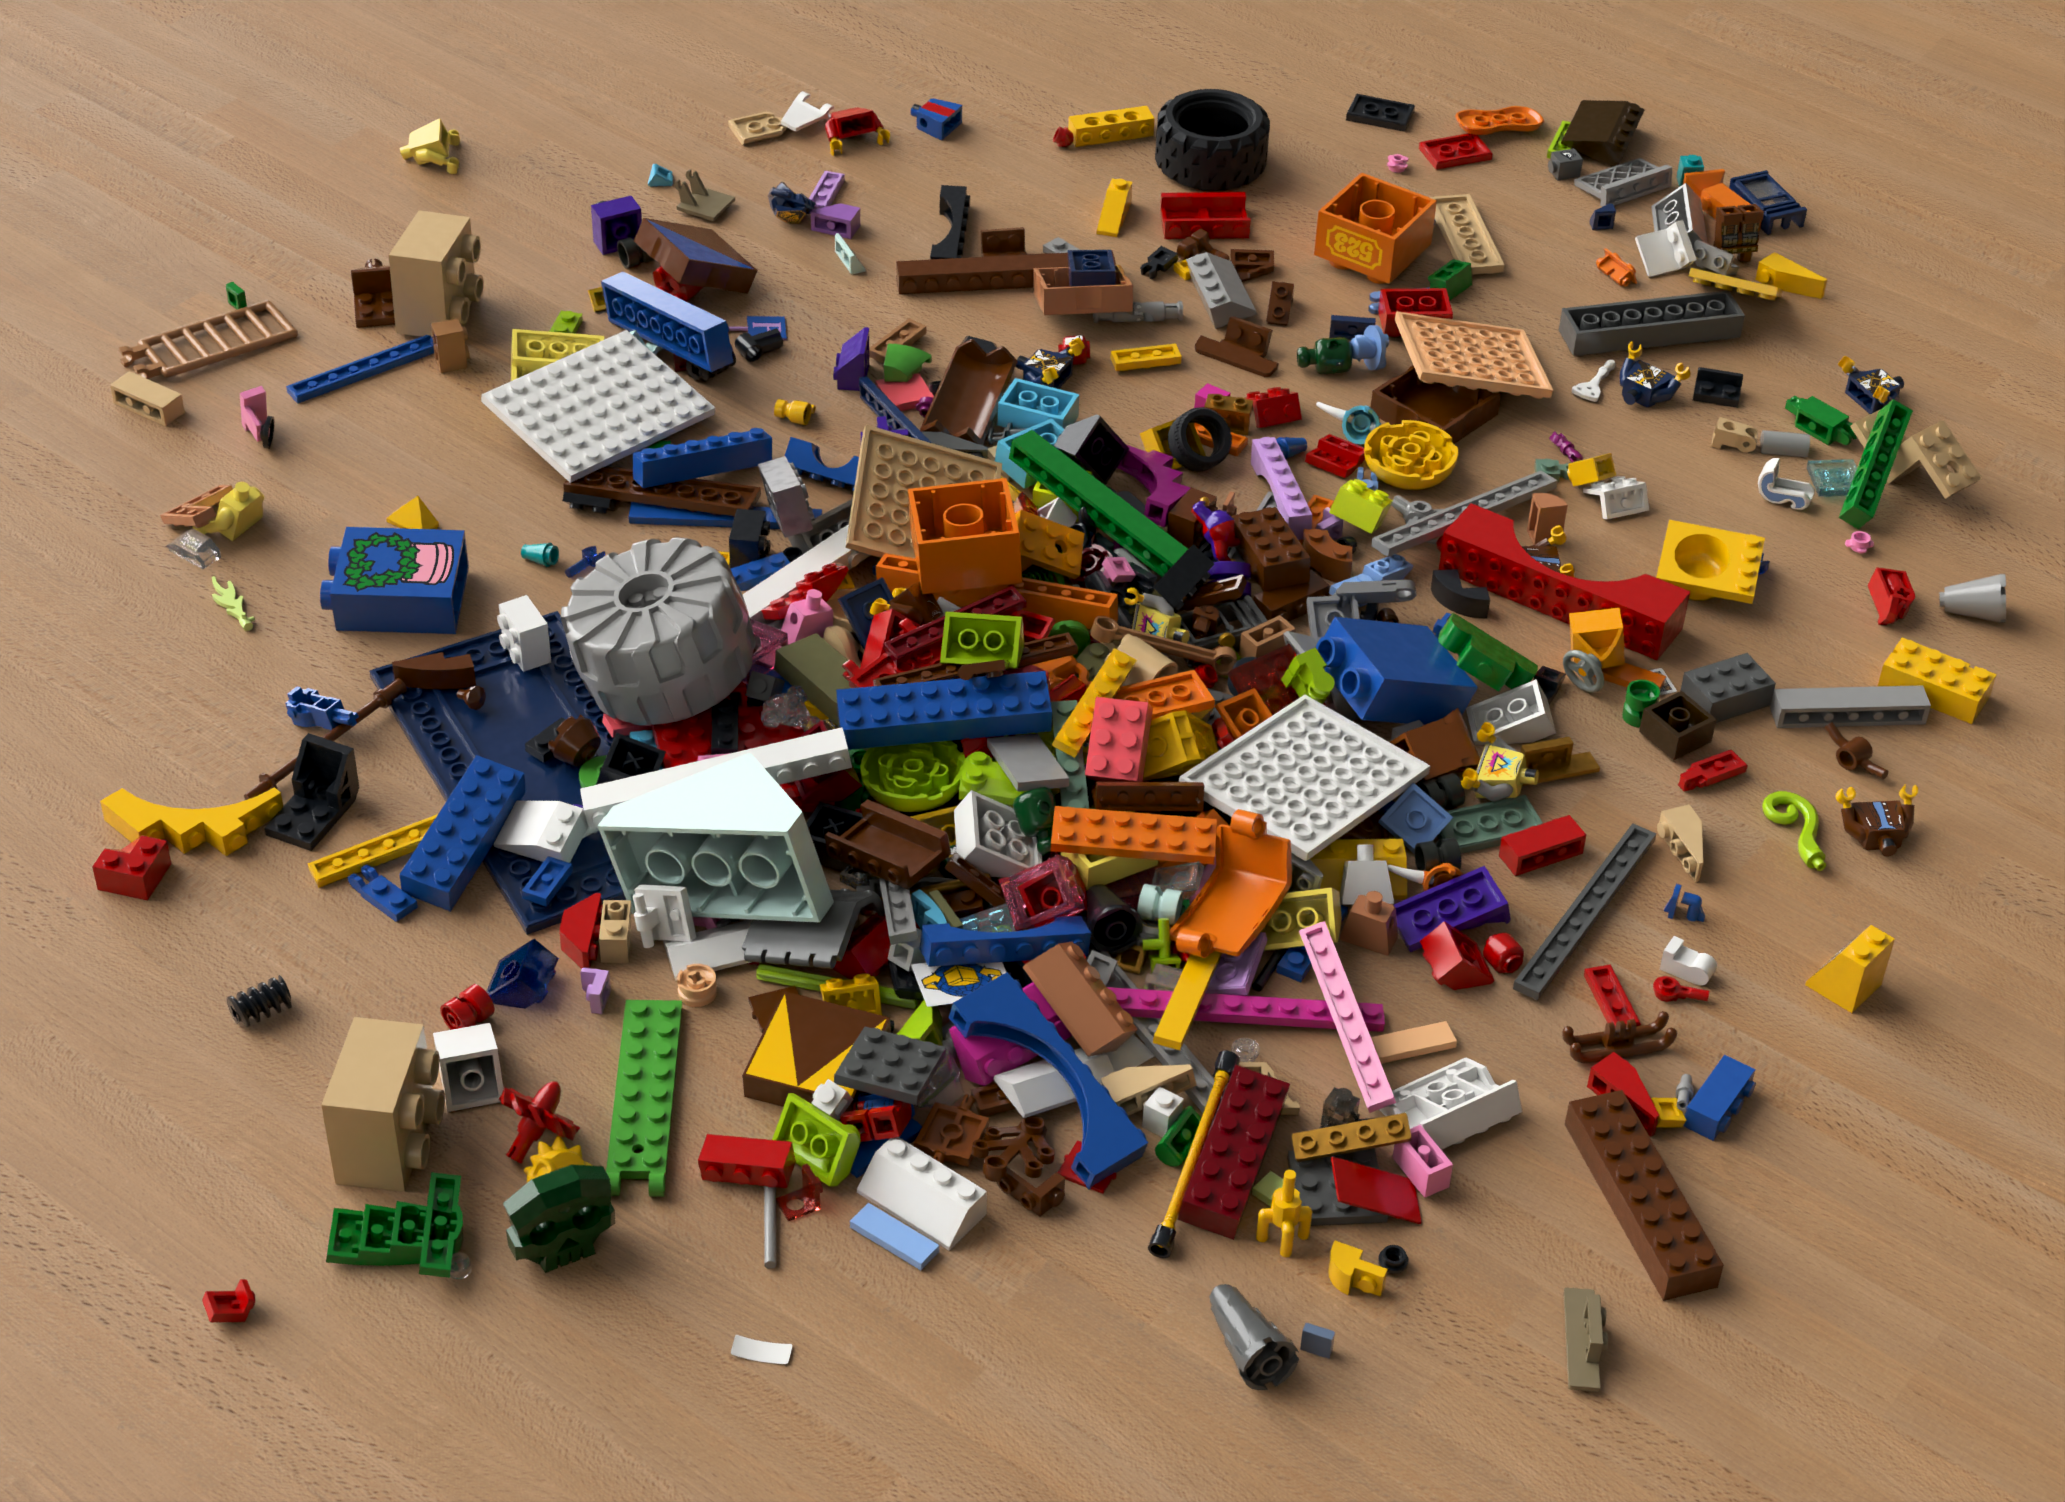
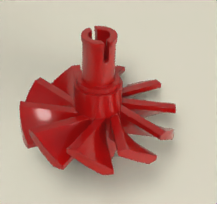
[498,1081,580,1164]

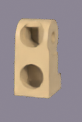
[1711,417,1758,453]

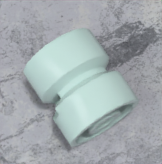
[1137,884,1183,926]

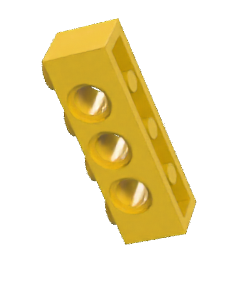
[1068,106,1155,147]

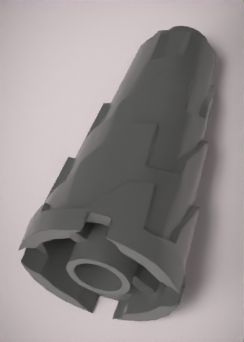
[1209,1284,1299,1390]

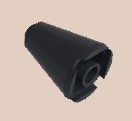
[1086,884,1143,954]

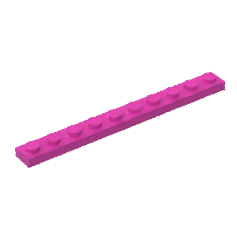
[1107,987,1385,1032]

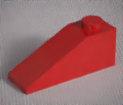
[1587,1052,1659,1137]

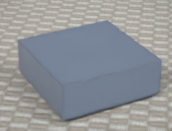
[1300,1323,1335,1359]

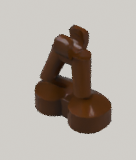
[1176,229,1230,260]

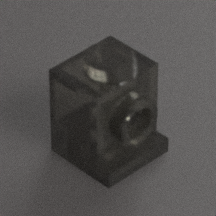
[1321,1087,1360,1127]

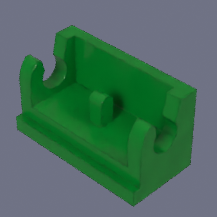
[1428,259,1472,300]

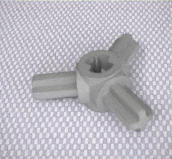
[1391,495,1443,524]

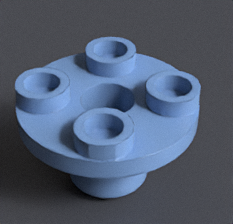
[1350,325,1389,370]

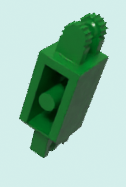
[1785,396,1857,446]

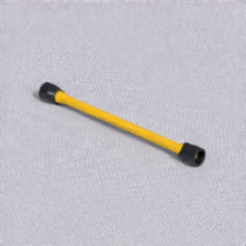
[1148,1050,1240,1258]

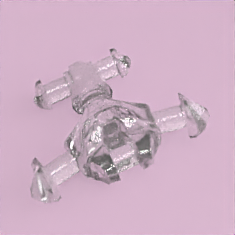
[761,685,837,733]

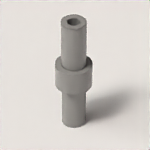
[1675,1074,1694,1111]

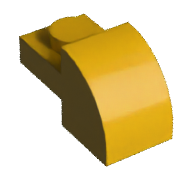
[1328,1241,1388,1297]

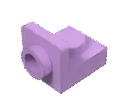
[1316,507,1344,541]
[580,968,611,1014]

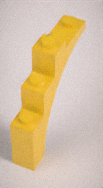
[100,787,283,856]

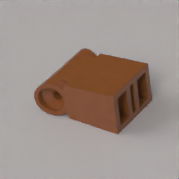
[1390,708,1481,785]

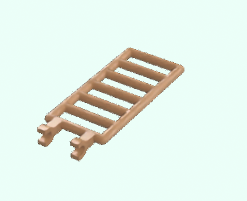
[118,300,298,380]

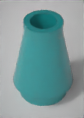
[521,543,559,567]

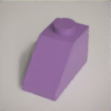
[811,203,860,239]

